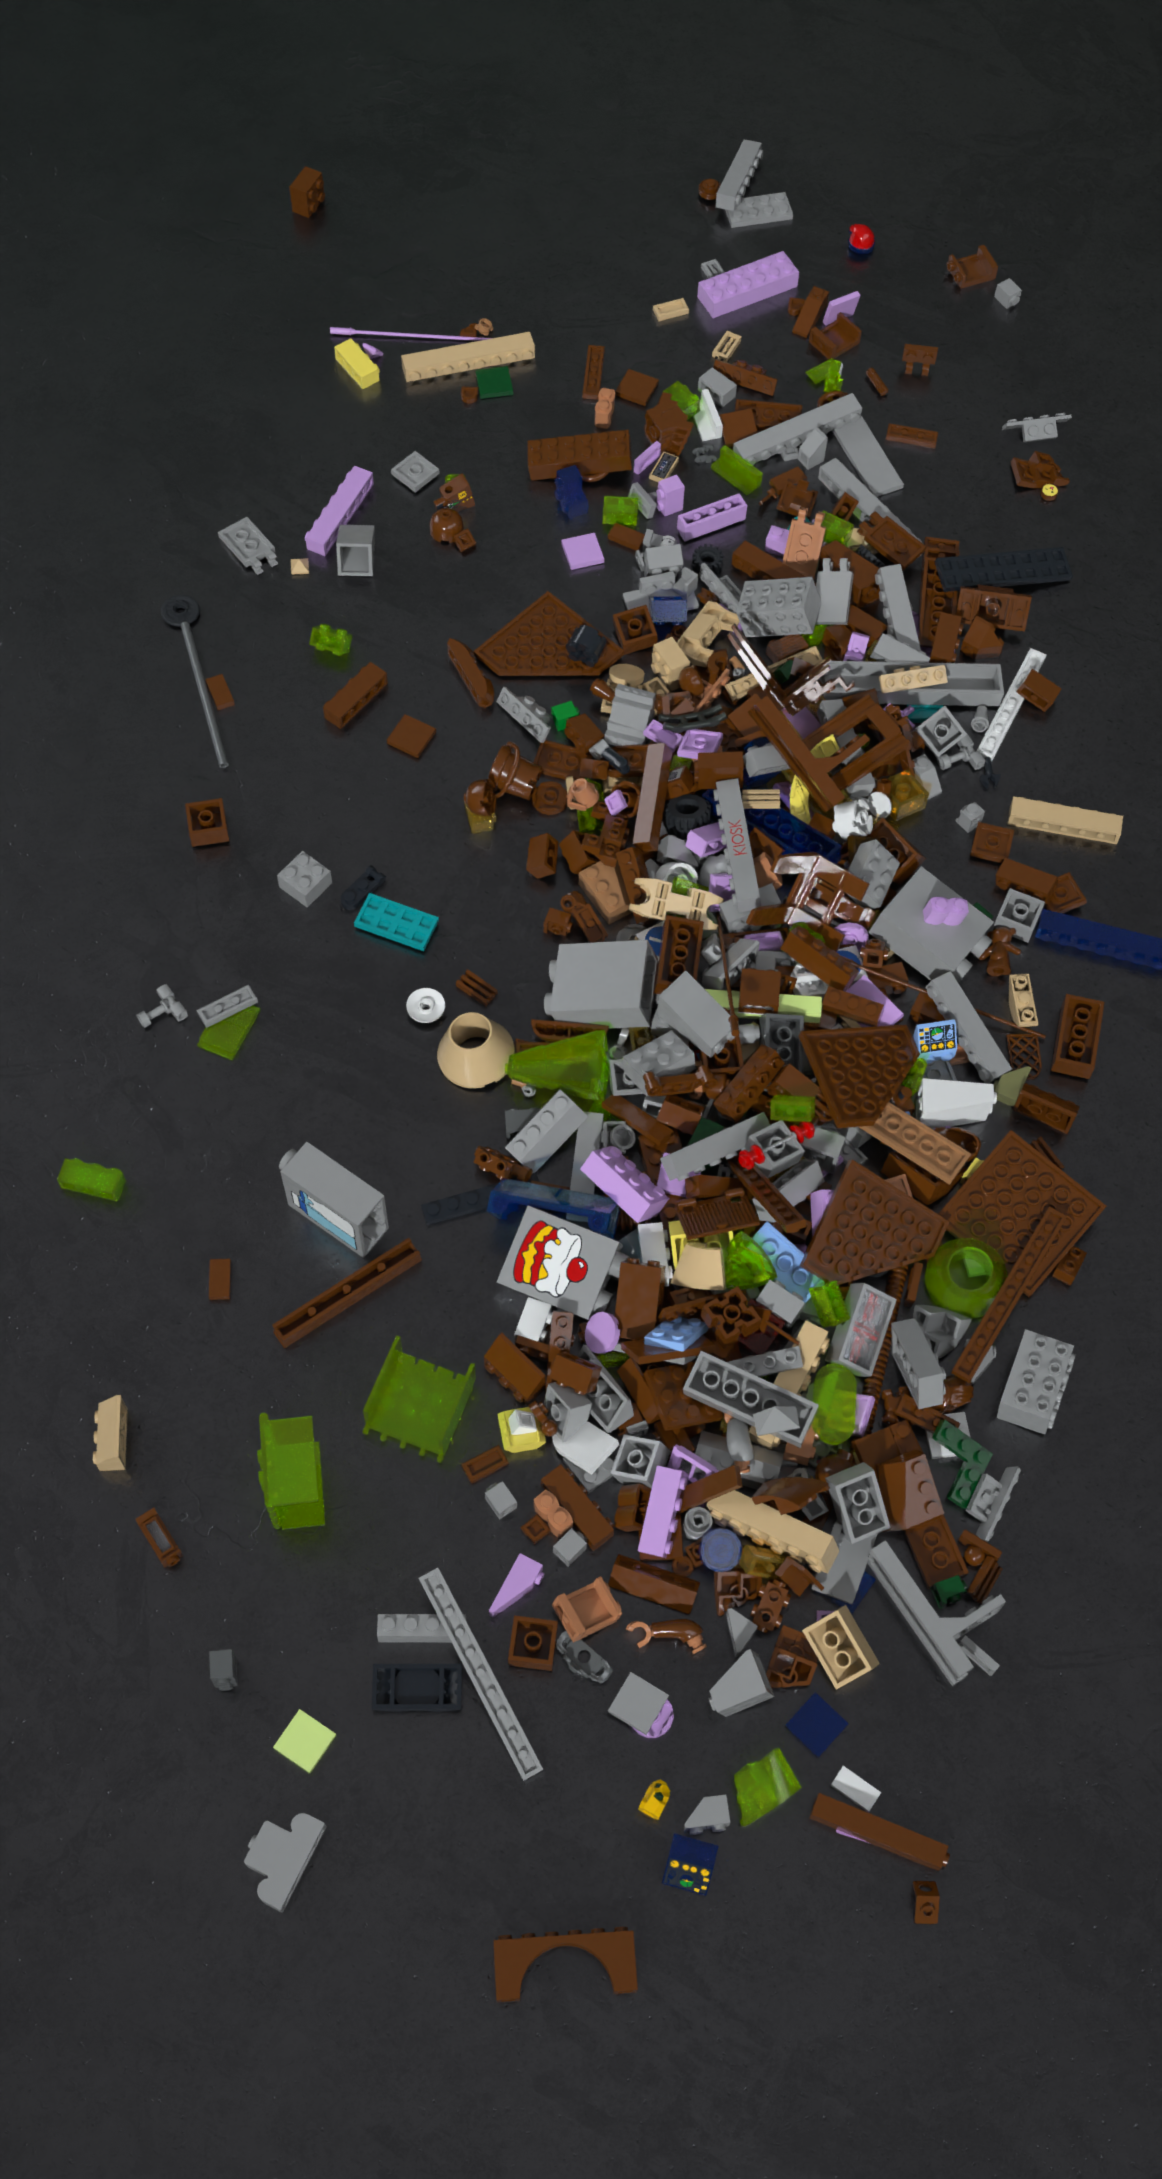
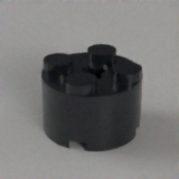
[566,625,607,667]

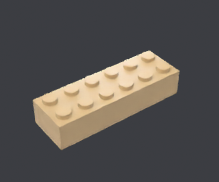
[749,1321,830,1450]
[707,1490,839,1574]

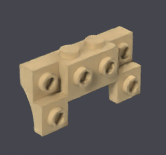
[677,601,740,667]

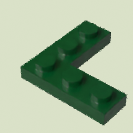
[932,1419,993,1509]

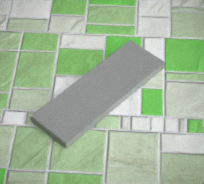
[832,416,904,497]

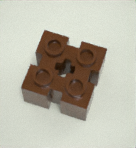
[701,1286,761,1349]

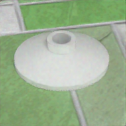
[406,988,445,1023]

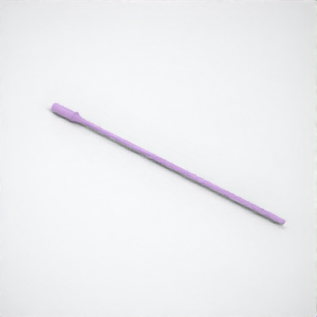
[330,327,493,341]

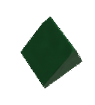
[773,659,793,684]

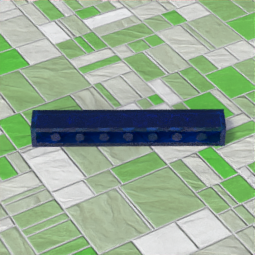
[1035,909,1162,969]

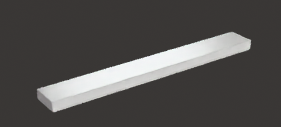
[977,648,1047,762]

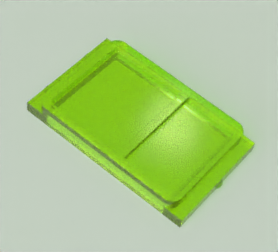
[197,995,260,1060]

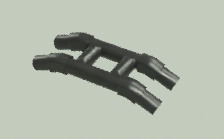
[658,703,727,733]

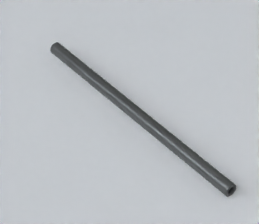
[181,622,229,768]

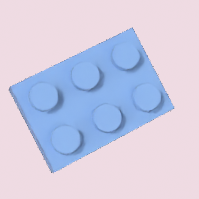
[644,1317,708,1352]

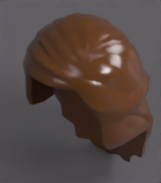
[934,1127,981,1162]
[931,1375,974,1413]

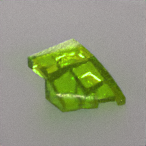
[734,1748,802,1827]

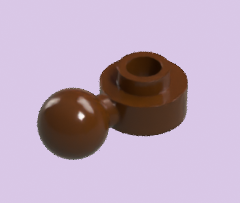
[529,1400,558,1436]

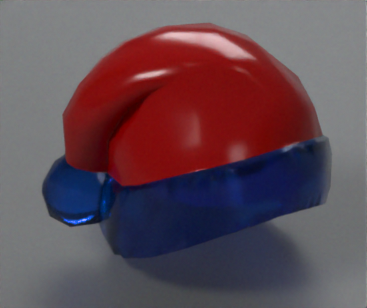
[848,224,875,254]

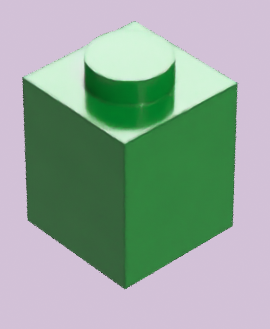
[551,701,580,731]

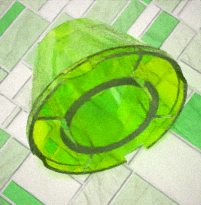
[925,1238,1008,1319]

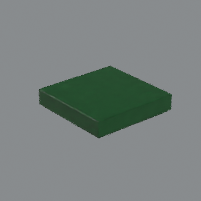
[475,366,513,399]

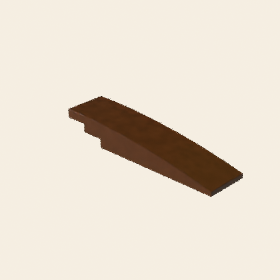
[918,537,960,648]

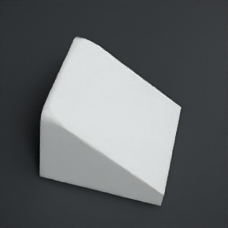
[508,1409,537,1435]

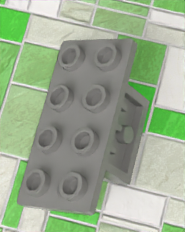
[623,571,699,616]
[812,1520,878,1604]

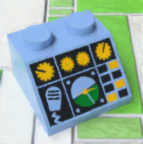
[913,1019,957,1064]

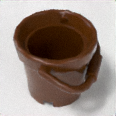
[488,741,543,800]

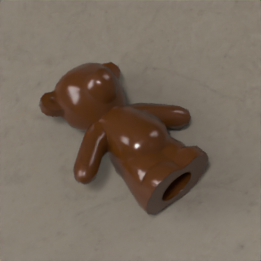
[979,927,1021,976]

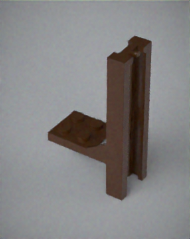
[748,696,870,813]

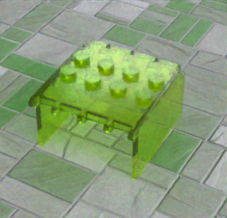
[363,1335,476,1463]
[257,1413,325,1530]

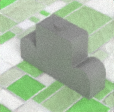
[244,1813,327,1913]

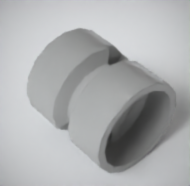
[683,1507,712,1542]

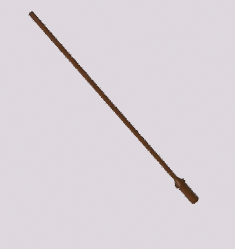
[716,912,740,1037]
[839,955,1046,1039]

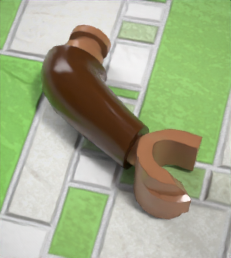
[625,1619,707,1654]

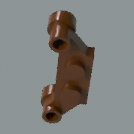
[560,895,608,943]
[643,1065,717,1096]

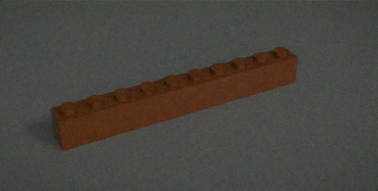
[732,540,887,650]

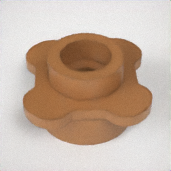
[475,318,493,336]

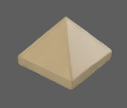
[291,558,309,575]

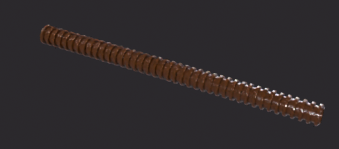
[849,1264,909,1465]

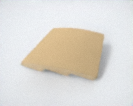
[671,1243,726,1290]

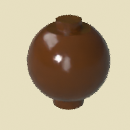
[815,1449,855,1498]

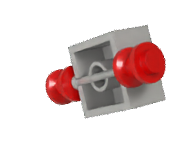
[738,1119,815,1178]

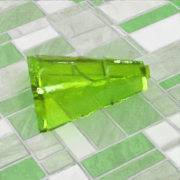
[505,1030,609,1101]

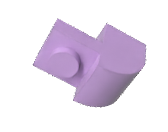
[843,632,870,662]

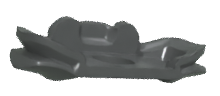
[556,1631,613,1683]

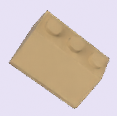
[93,1395,128,1471]
[802,1605,880,1690]

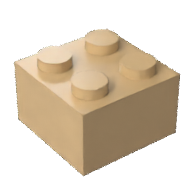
[651,637,690,692]

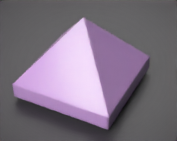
[362,343,384,359]

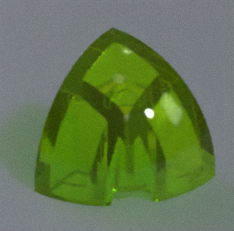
[724,1231,777,1289]

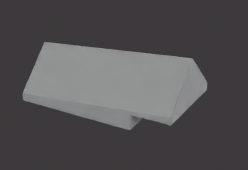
[577,1345,634,1433]

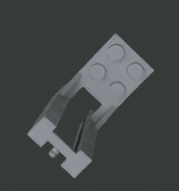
[867,1540,1006,1686]

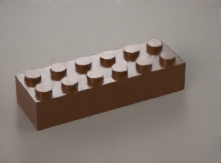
[528,429,632,480]

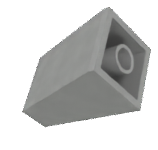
[657,971,735,1058]

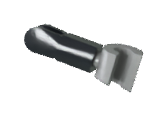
[589,739,630,774]

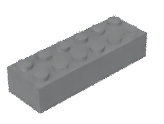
[683,1351,819,1448]

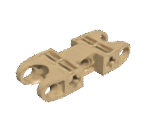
[629,878,724,930]

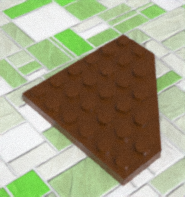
[474,591,624,676]
[799,1025,920,1128]
[800,1159,949,1286]

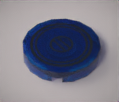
[698,1528,742,1572]

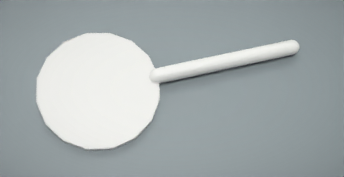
[841,790,892,818]

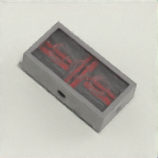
[825,1283,897,1377]

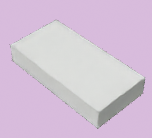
[830,1766,881,1813]

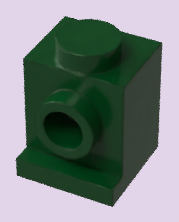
[931,1575,968,1609]

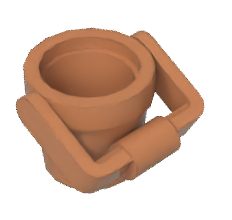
[567,778,599,811]

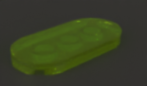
[812,1363,857,1445]

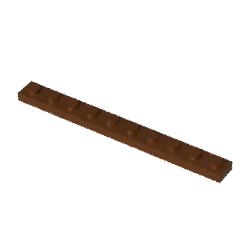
[720,1149,807,1233]
[951,1207,1067,1384]

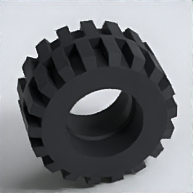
[664,794,711,840]

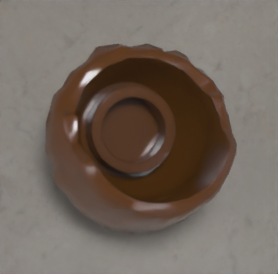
[678,665,705,697]

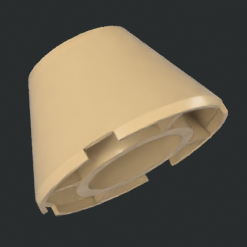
[437,1012,515,1088]

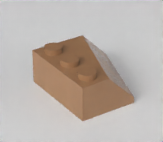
[579,860,632,925]

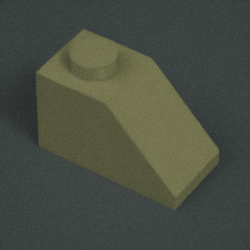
[993,1066,1031,1107]

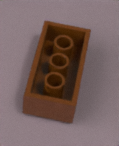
[654,915,704,994]
[1051,994,1105,1079]

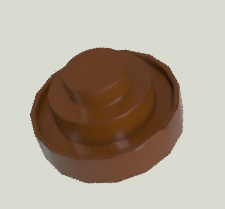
[699,179,721,200]

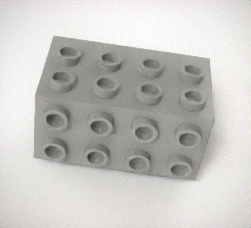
[736,577,821,637]
[997,1329,1076,1435]

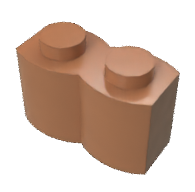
[595,388,615,429]
[534,1490,573,1538]

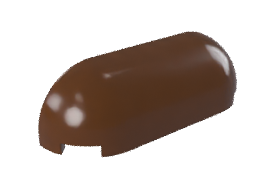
[531,1019,609,1045]

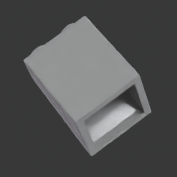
[336,525,375,576]
[709,1649,775,1717]

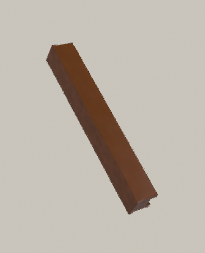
[272,1238,422,1349]

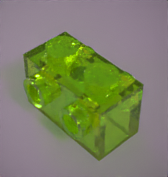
[309,624,353,656]

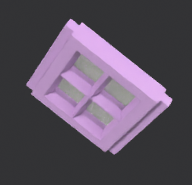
[667,1444,719,1509]

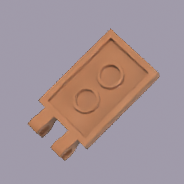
[782,507,827,579]

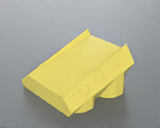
[497,1407,546,1453]

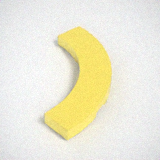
[790,734,840,833]

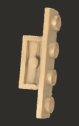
[879,665,948,694]

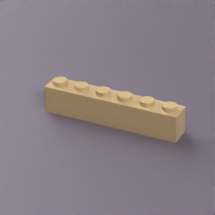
[1007,797,1123,844]

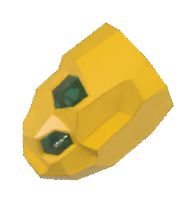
[638,1779,670,1820]

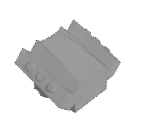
[605,683,656,746]

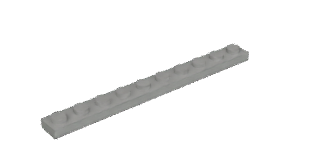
[419,1568,543,1781]

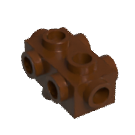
[750,1578,791,1633]

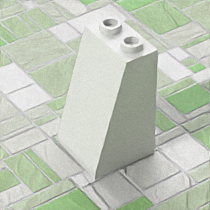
[915,1078,997,1130]

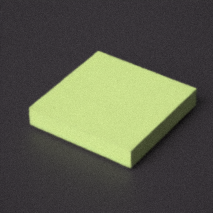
[273,1709,336,1773]

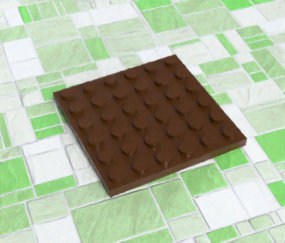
[938,1130,1107,1298]

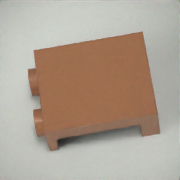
[552,1576,622,1643]

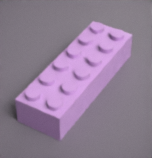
[697,251,799,318]

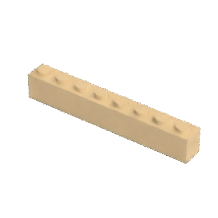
[401,332,535,382]

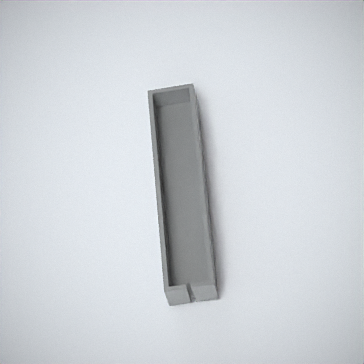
[820,661,1004,706]

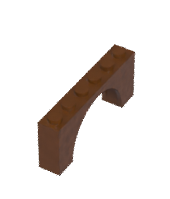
[493,1927,638,2002]

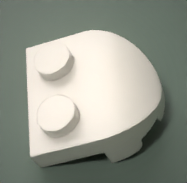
[789,963,829,999]

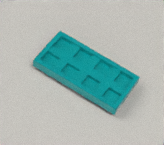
[354,893,439,951]

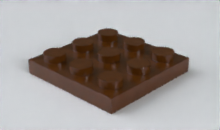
[644,1361,723,1431]

